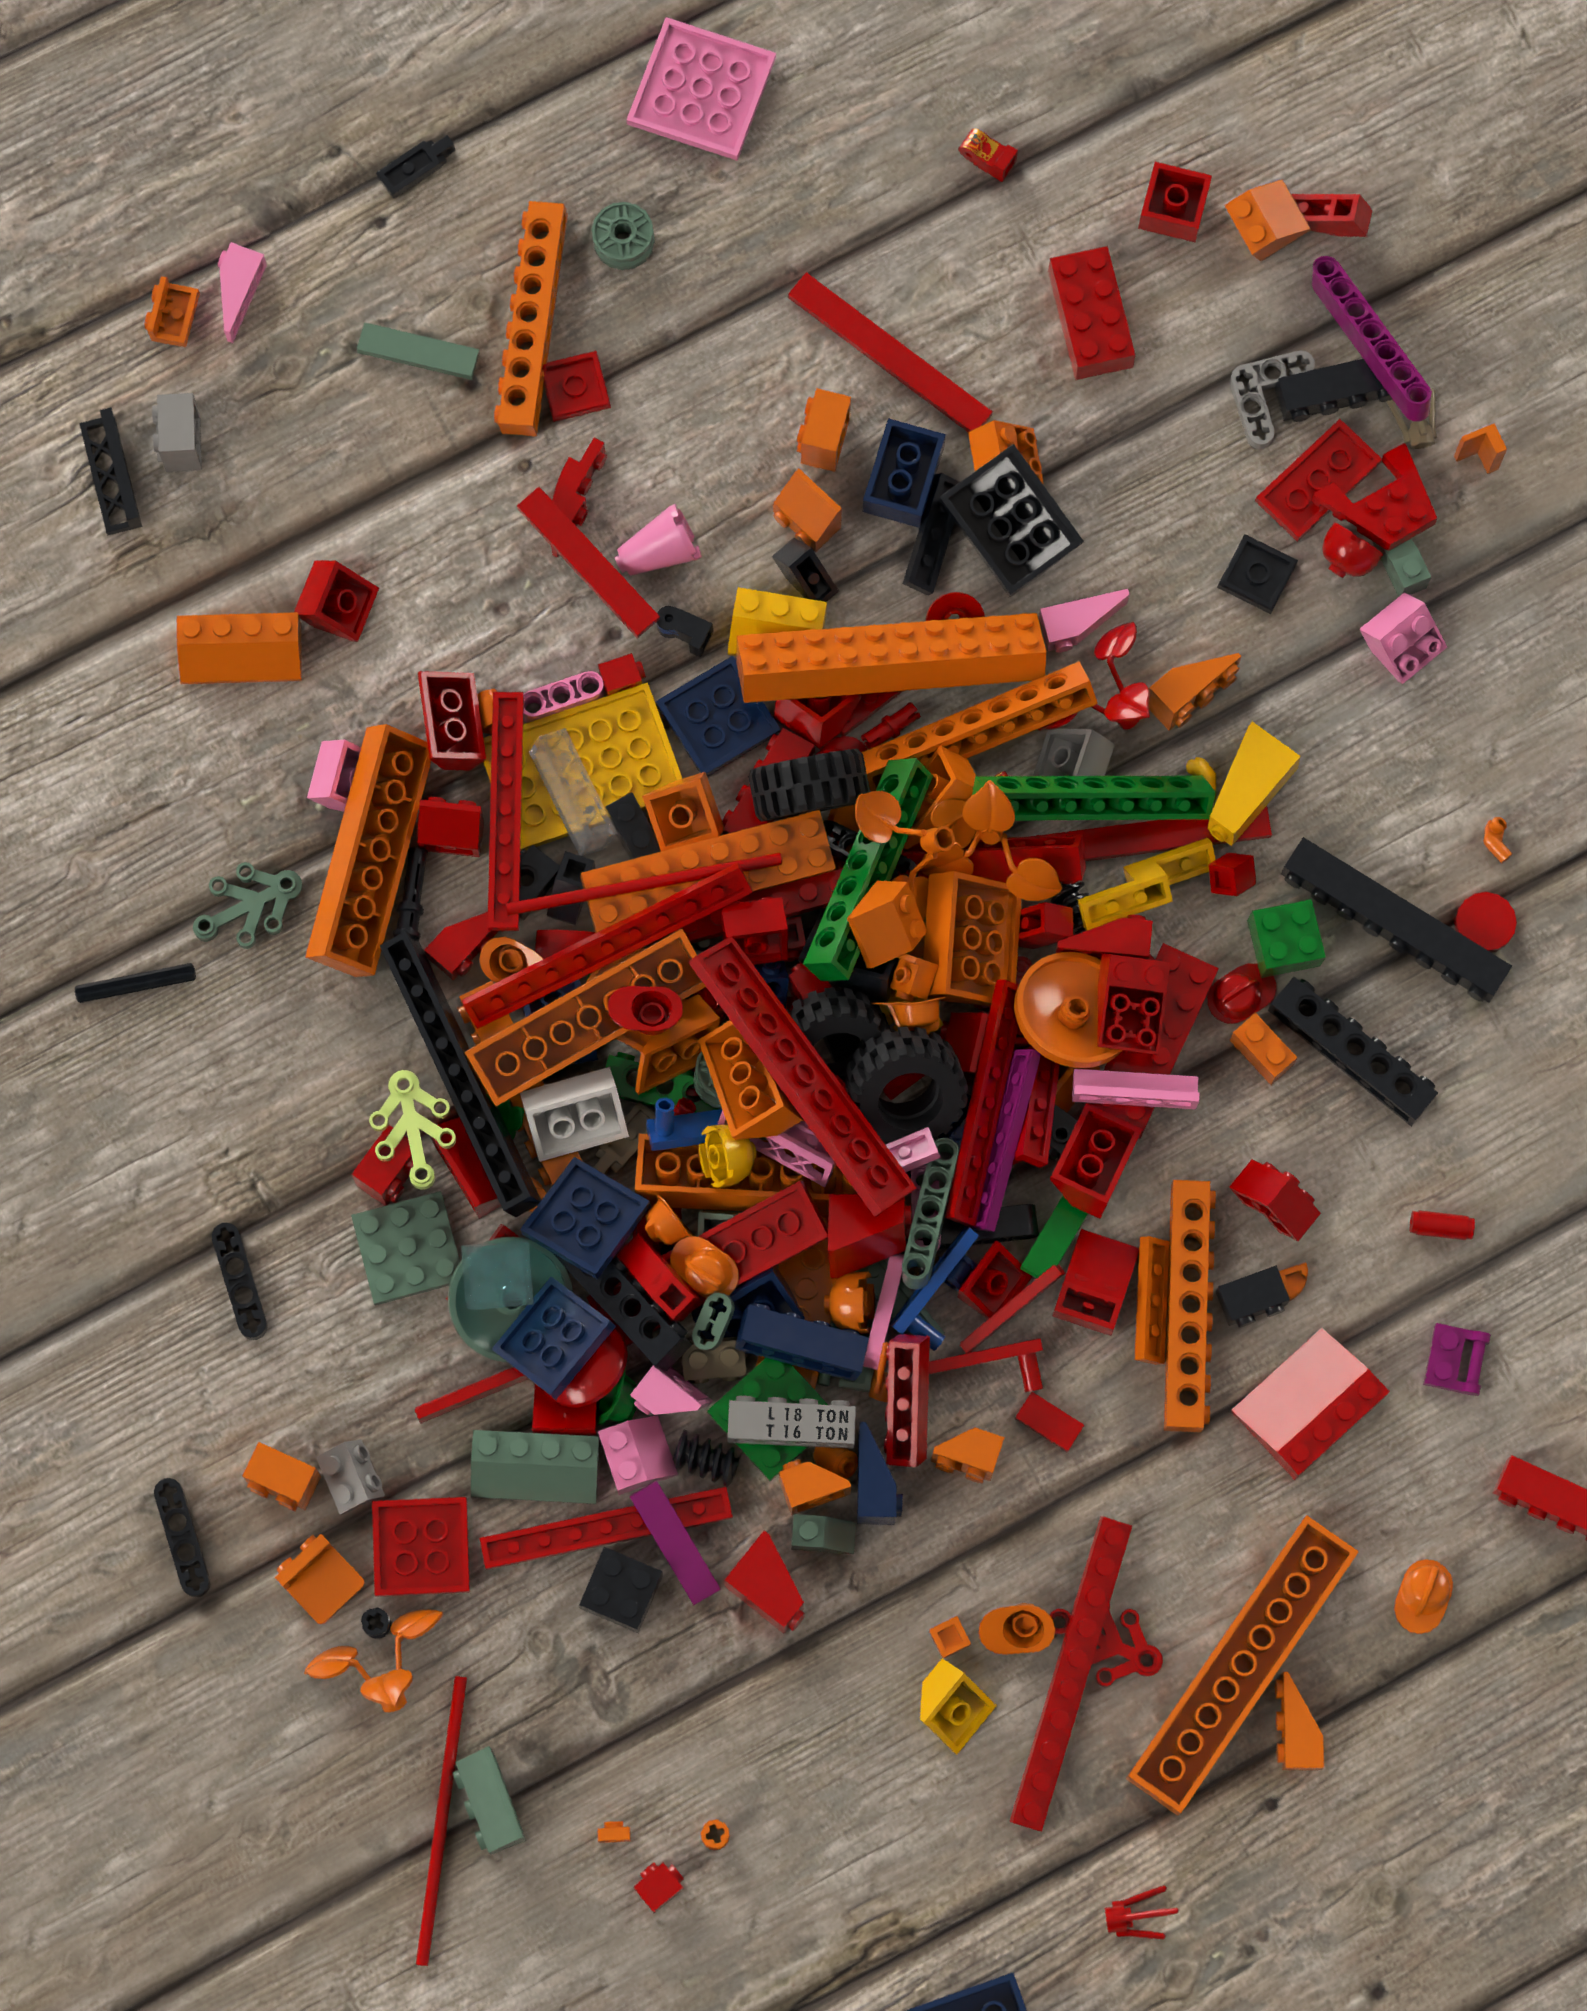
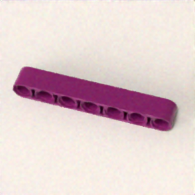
[1312,256,1432,422]

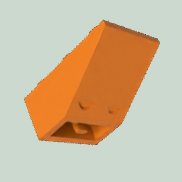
[1149,653,1241,731]

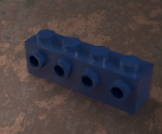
[735,1304,869,1382]

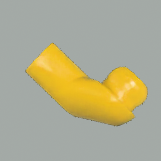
[1186,757,1217,799]

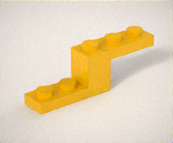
[1077,838,1216,930]

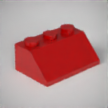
[418,671,486,771]
[1050,1103,1142,1219]
[430,1117,501,1219]

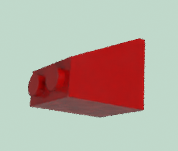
[828,1194,912,1279]
[724,1530,805,1634]

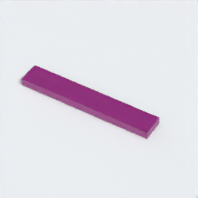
[969,1049,1041,1232]

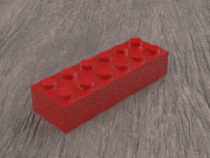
[1088,943,1219,1139]

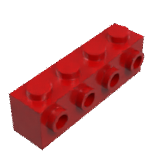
[884,1334,930,1467]

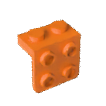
[274,1534,365,1625]

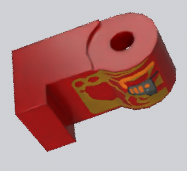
[958,128,1018,182]

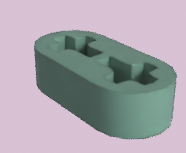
[692,1293,735,1351]

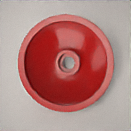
[547,1328,628,1408]

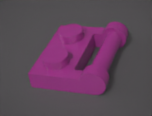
[1423,1323,1491,1396]

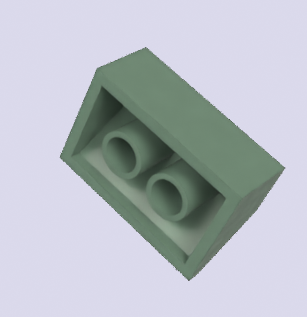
[453,1746,526,1855]

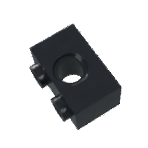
[519,845,560,920]

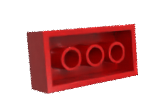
[1048,246,1136,380]

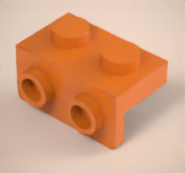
[144,276,200,348]

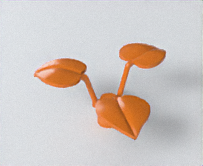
[920,780,1062,901]
[855,791,976,921]
[304,1609,444,1713]

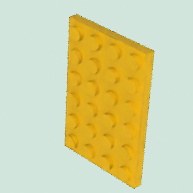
[483,682,682,851]

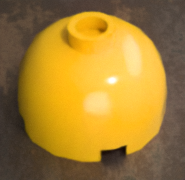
[699,1125,756,1188]

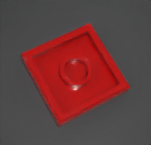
[542,351,611,422]
[532,1384,597,1435]

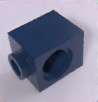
[754,961,789,1009]

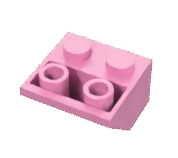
[1360,592,1447,684]

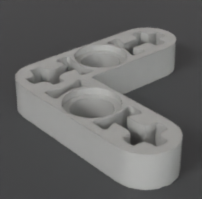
[1230,350,1315,449]

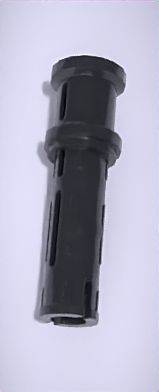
[393,847,428,940]

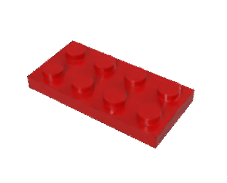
[1255,419,1382,542]

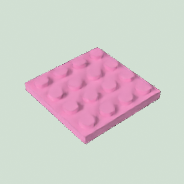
[626,17,776,161]

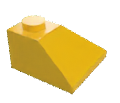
[920,1658,997,1755]

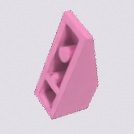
[218,242,267,343]
[1039,589,1129,653]

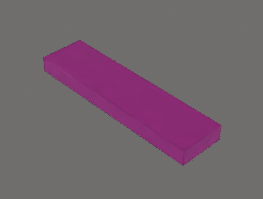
[630,1480,721,1605]

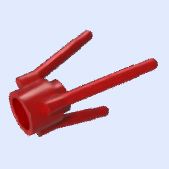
[1105,1886,1179,1939]

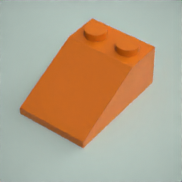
[904,746,976,849]
[635,994,720,1095]

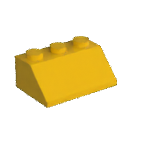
[727,587,827,656]

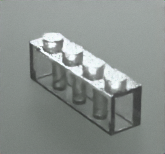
[529,728,617,856]

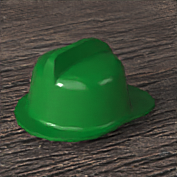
[596,1367,637,1425]

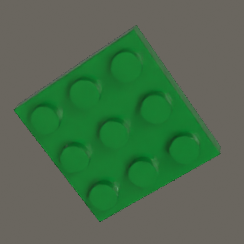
[707,1358,828,1482]

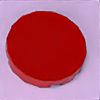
[1454,892,1517,952]

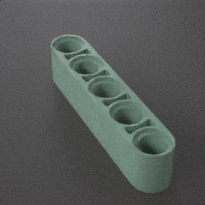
[902,1138,958,1290]

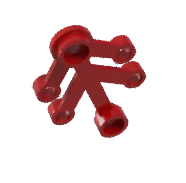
[1049,1604,1163,1687]

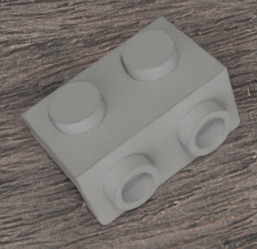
[316,1440,385,1515]

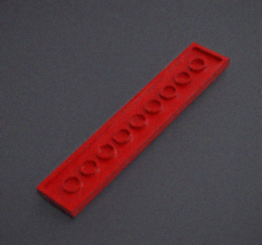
[688,936,917,1217]

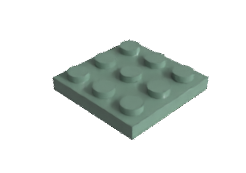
[351,1191,460,1306]

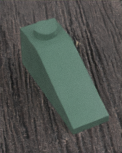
[1372,539,1431,597]

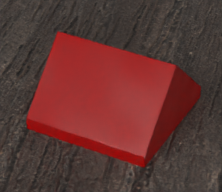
[957,1241,1033,1319]

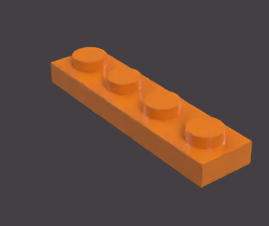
[1135,1236,1170,1365]

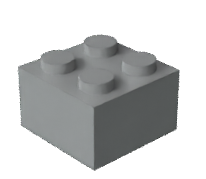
[152,393,202,472]

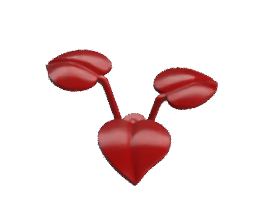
[1038,622,1150,731]

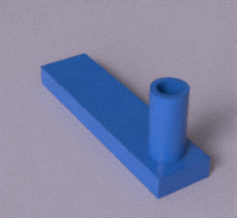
[646,1098,722,1151]
[889,1226,979,1351]

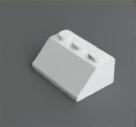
[520,1067,629,1162]

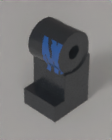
[656,606,714,658]

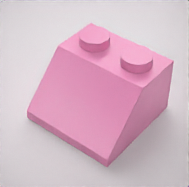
[307,740,361,812]
[630,1365,713,1415]
[598,1415,678,1495]

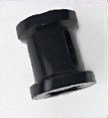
[361,1608,391,1639]

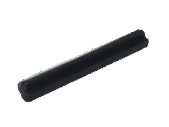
[75,963,196,1003]

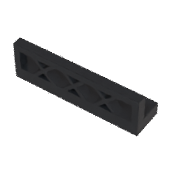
[79,407,142,536]

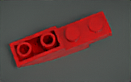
[551,437,607,558]

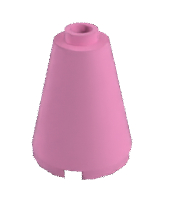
[615,504,702,576]

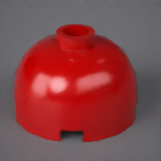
[1322,522,1384,578]

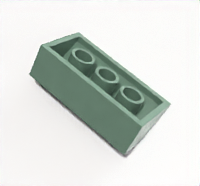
[471,1430,600,1504]

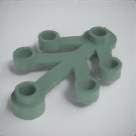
[193,862,303,949]

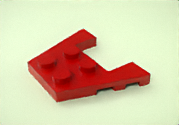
[1311,443,1437,551]

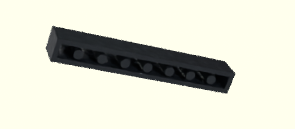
[1281,837,1512,1003]

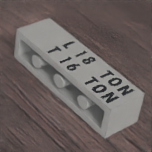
[728,1396,856,1449]

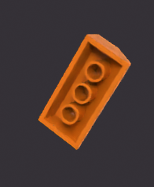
[177,612,302,684]
[698,1020,803,1140]

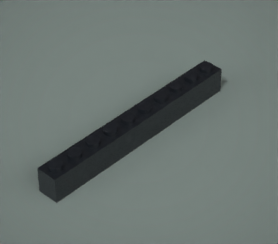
[380,931,541,1218]

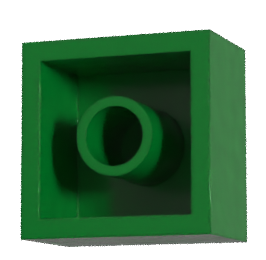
[1247,899,1326,978]

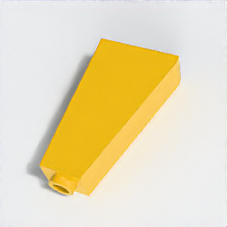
[1208,721,1301,846]

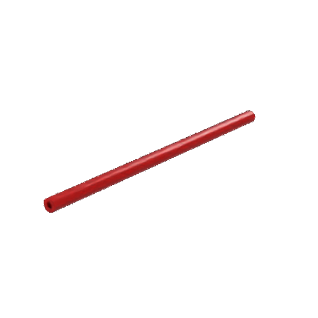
[506,853,782,916]
[416,1676,467,1966]

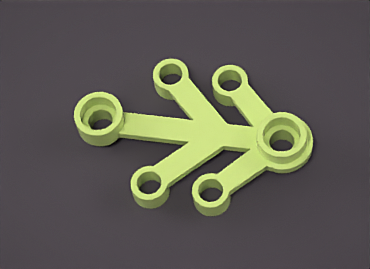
[369,1070,456,1190]

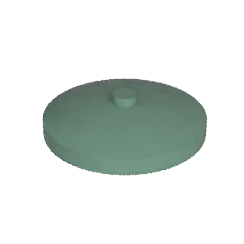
[448,1237,573,1362]

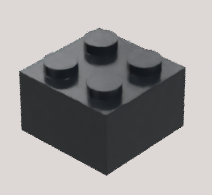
[579,1547,663,1633]

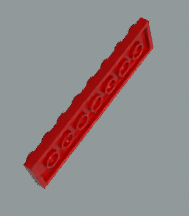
[586,1181,828,1347]

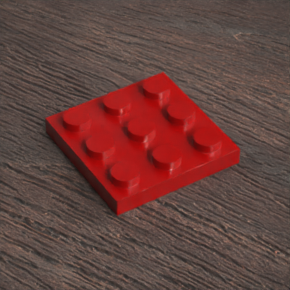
[372,1497,470,1597]

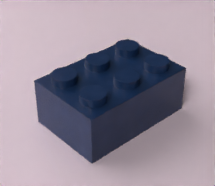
[862,418,946,528]

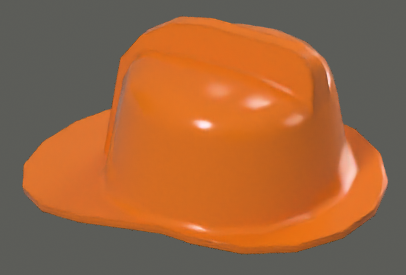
[479,937,543,983]
[871,997,946,1032]
[645,1195,695,1246]
[670,1236,739,1299]
[1394,1559,1453,1634]
[978,1603,1055,1655]

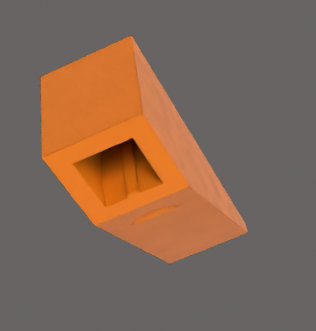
[1275,1672,1324,1770]

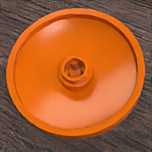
[1014,952,1123,1068]

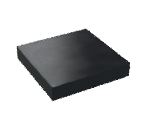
[1217,534,1298,614]

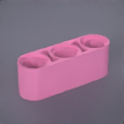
[524,671,605,723]

